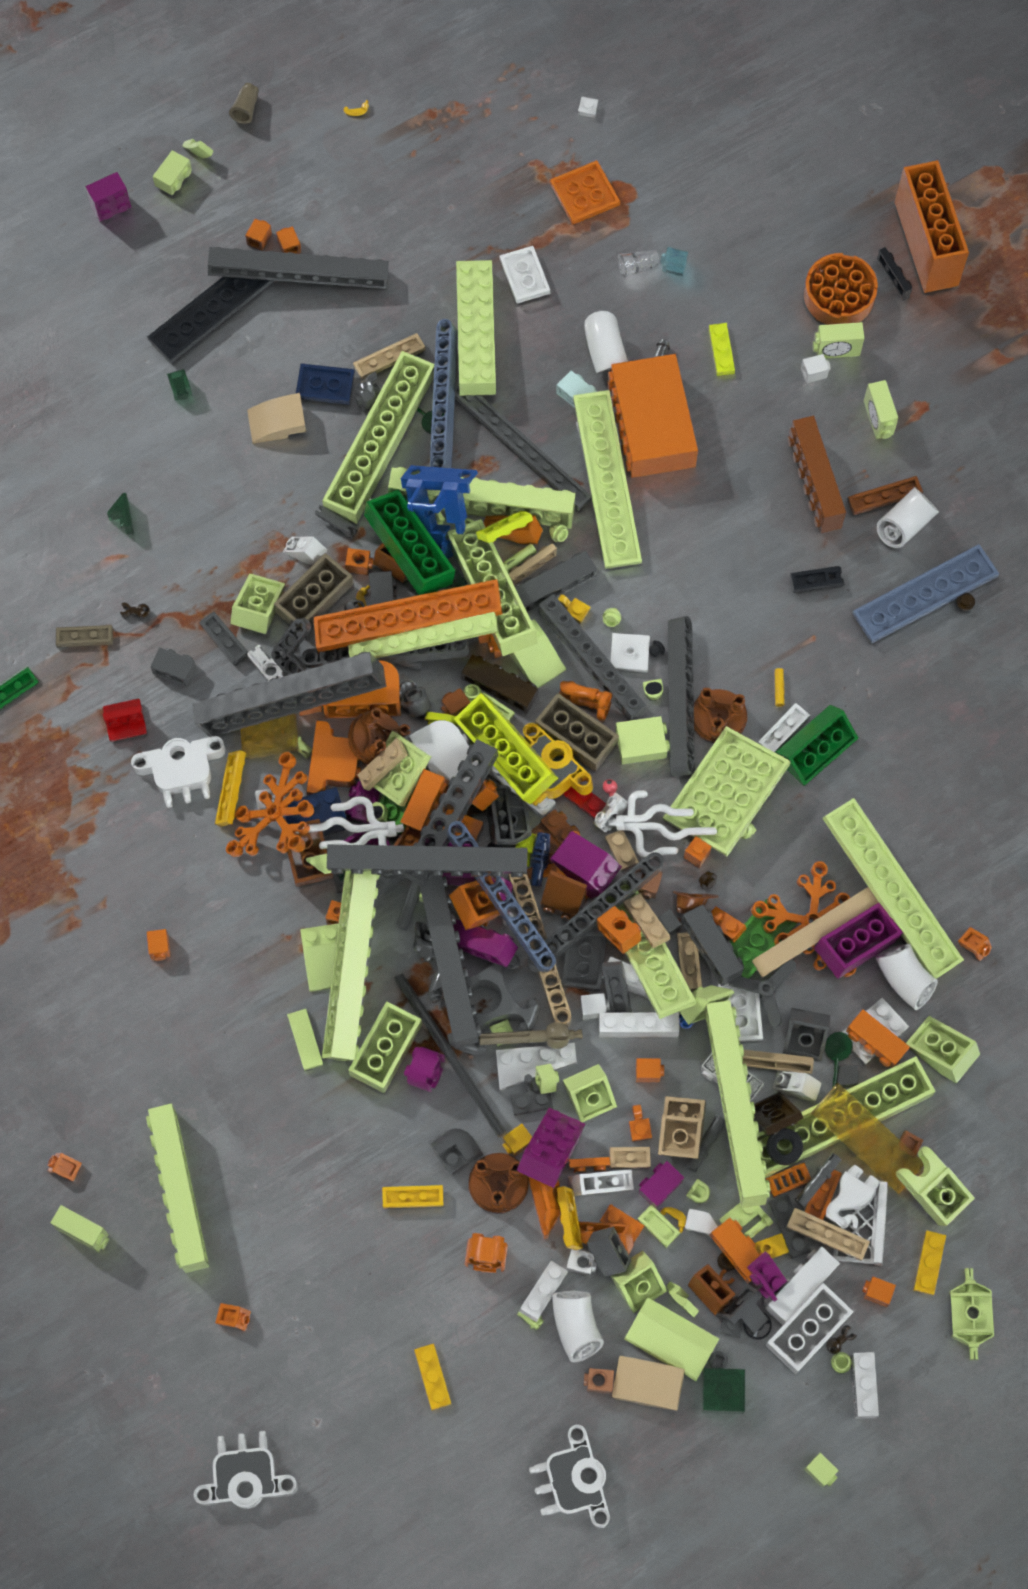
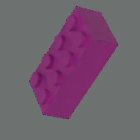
[814,903,903,979]
[517,1108,585,1188]

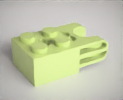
[896,1146,975,1226]

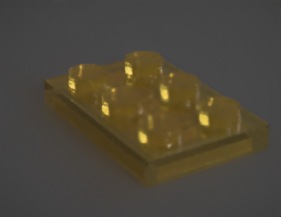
[241,713,299,760]

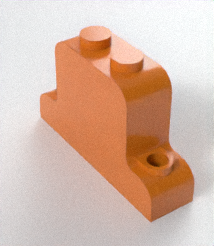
[306,720,361,796]

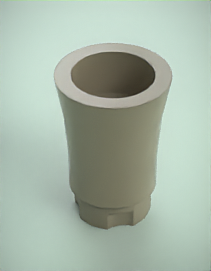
[229,83,259,124]

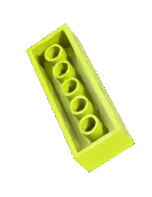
[454,693,558,804]

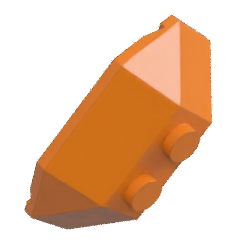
[528,1176,561,1239]

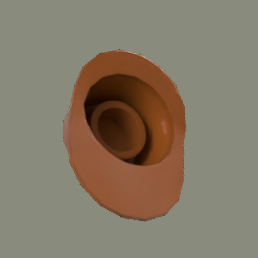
[672,891,719,914]

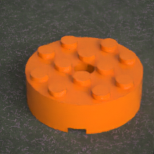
[804,253,878,325]

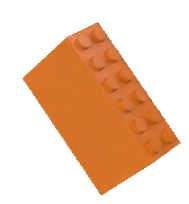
[894,160,969,293]
[607,354,698,478]

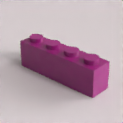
[453,919,519,967]

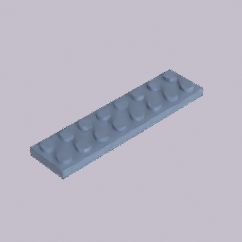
[852,544,999,644]

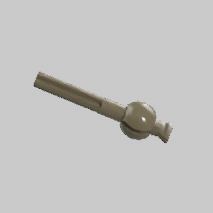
[479,1022,583,1049]

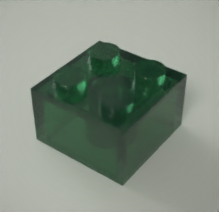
[701,1368,745,1414]

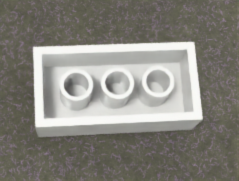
[765,1283,853,1375]

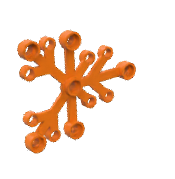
[226,752,314,857]
[751,861,856,977]

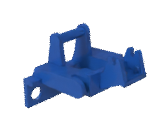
[400,465,478,559]

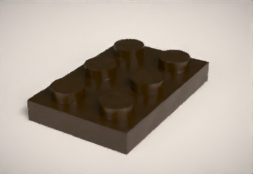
[754,1091,804,1136]

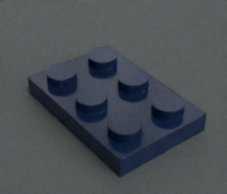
[296,363,355,405]

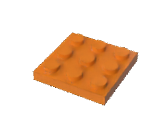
[549,160,620,225]

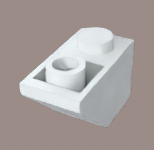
[283,537,328,565]
[772,1071,822,1101]

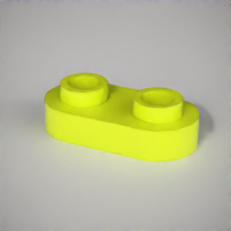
[425,712,458,726]

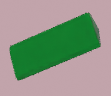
[0,666,39,708]

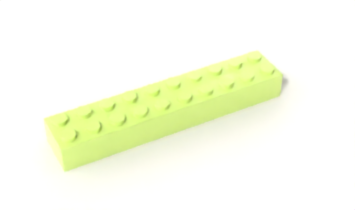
[322,351,435,524]
[388,467,575,529]
[322,871,380,1061]
[705,1000,771,1208]
[757,1056,936,1178]

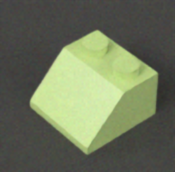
[679,985,734,1025]
[563,1064,617,1122]
[610,1250,667,1313]

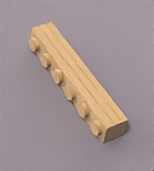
[742,1049,814,1074]

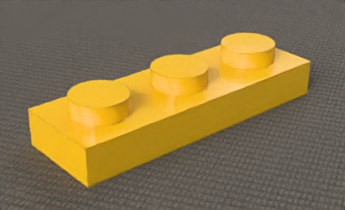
[382,1185,444,1209]
[557,1186,583,1250]
[913,1230,946,1296]
[414,1343,451,1410]

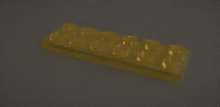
[811,1083,924,1194]

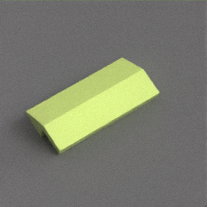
[624,1297,719,1381]

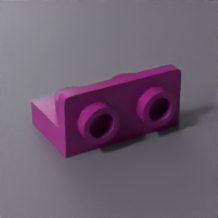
[345,781,380,824]
[747,1251,787,1302]

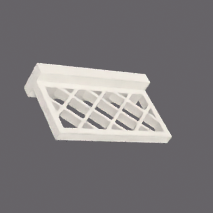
[833,1180,888,1266]

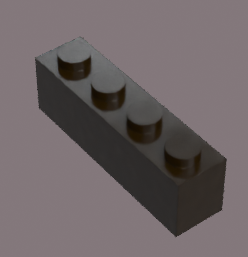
[461,654,538,714]

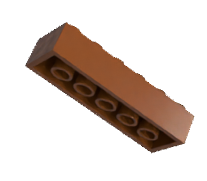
[787,415,846,533]

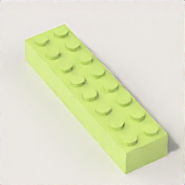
[456,260,496,396]
[447,519,538,656]
[146,1103,209,1273]

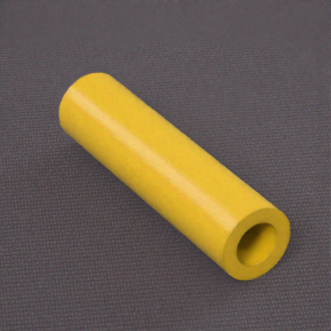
[774,668,785,707]

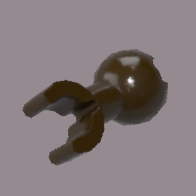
[120,602,150,618]
[826,1325,857,1354]

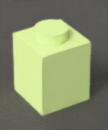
[804,1453,839,1488]

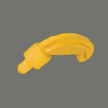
[343,100,369,116]
[356,585,370,607]
[660,1207,686,1233]

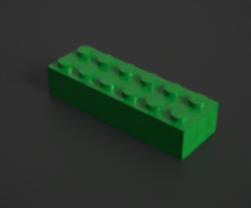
[364,489,455,595]

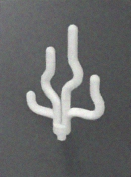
[609,790,717,859]
[295,796,404,849]

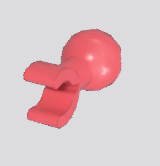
[603,779,618,797]

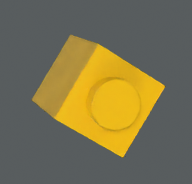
[502,1123,532,1157]

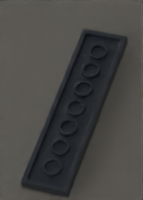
[147,277,274,363]

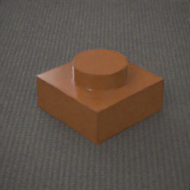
[896,1130,924,1158]

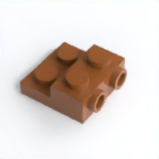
[531,809,580,864]

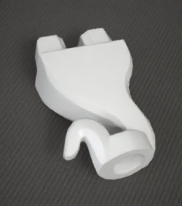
[826,1165,879,1229]

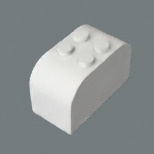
[409,720,480,798]

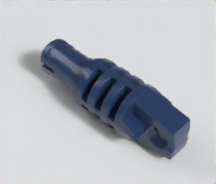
[530,832,550,887]

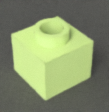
[535,1064,559,1094]

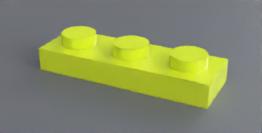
[708,323,735,376]
[476,510,533,543]

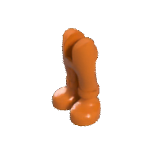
[559,681,612,722]

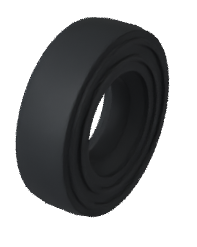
[766,1128,803,1165]

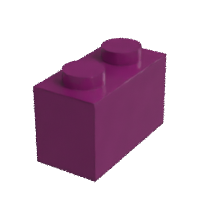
[638,1161,685,1209]

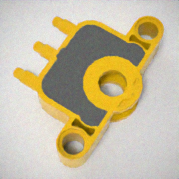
[523,723,593,806]

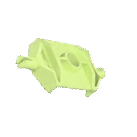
[949,1268,994,1360]

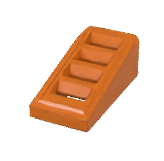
[766,1163,811,1198]

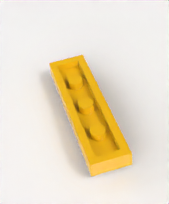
[215,750,246,827]

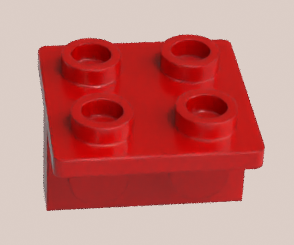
[102,698,147,742]

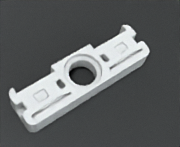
[247,645,284,682]

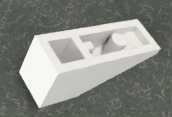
[568,1169,634,1196]

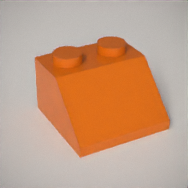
[449,876,502,930]

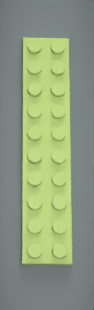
[573,390,642,569]
[822,798,964,979]

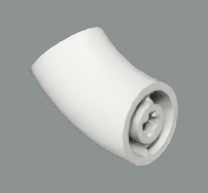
[584,311,628,374]
[877,487,939,548]
[875,944,938,1010]
[552,1291,604,1362]

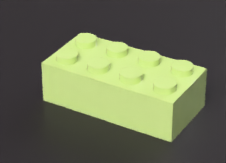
[348,1001,422,1094]

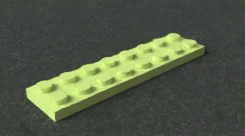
[597,884,696,1019]

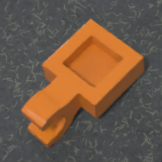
[629,1105,652,1142]

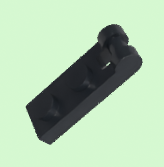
[790,566,845,593]

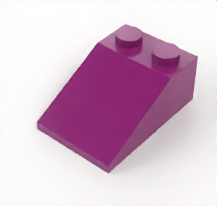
[550,831,622,899]

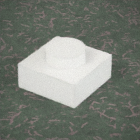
[578,97,599,118]

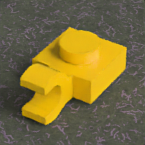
[558,594,591,624]

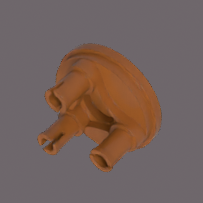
[694,688,747,743]
[348,707,411,765]
[468,1153,529,1214]

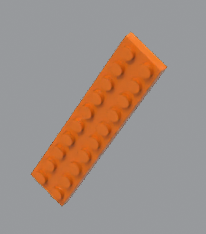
[314,579,503,652]

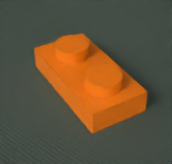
[711,906,747,943]
[569,1157,610,1173]
[599,1204,645,1243]

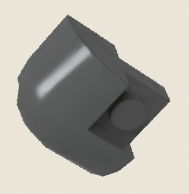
[428,1128,483,1175]

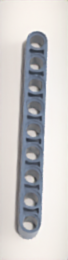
[430,319,458,468]
[447,821,556,972]

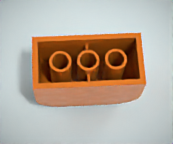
[323,661,401,719]

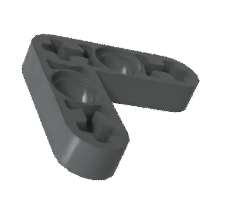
[271,618,311,675]

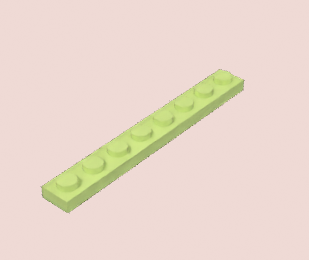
[348,612,499,658]

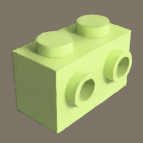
[153,150,192,195]

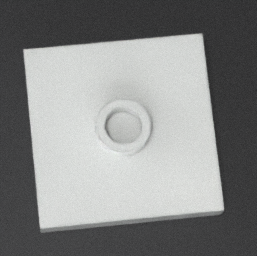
[610,633,650,673]

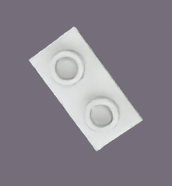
[593,792,628,833]

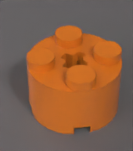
[464,1233,508,1273]

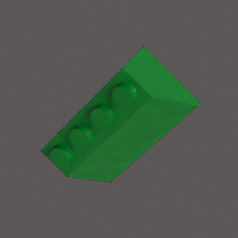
[776,705,859,786]

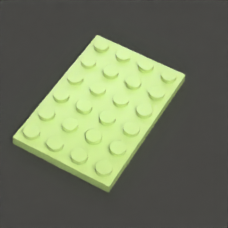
[663,726,791,857]

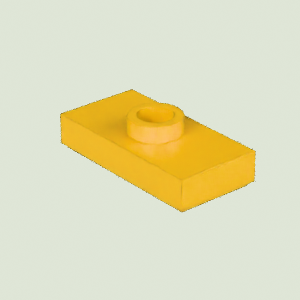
[754,1233,789,1259]

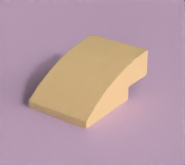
[247,393,306,444]
[658,1096,706,1159]
[612,1356,685,1411]

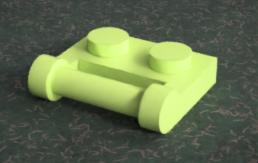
[719,1203,773,1238]

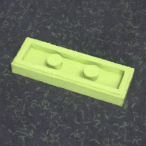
[287,1009,323,1071]

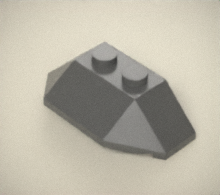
[487,785,532,845]

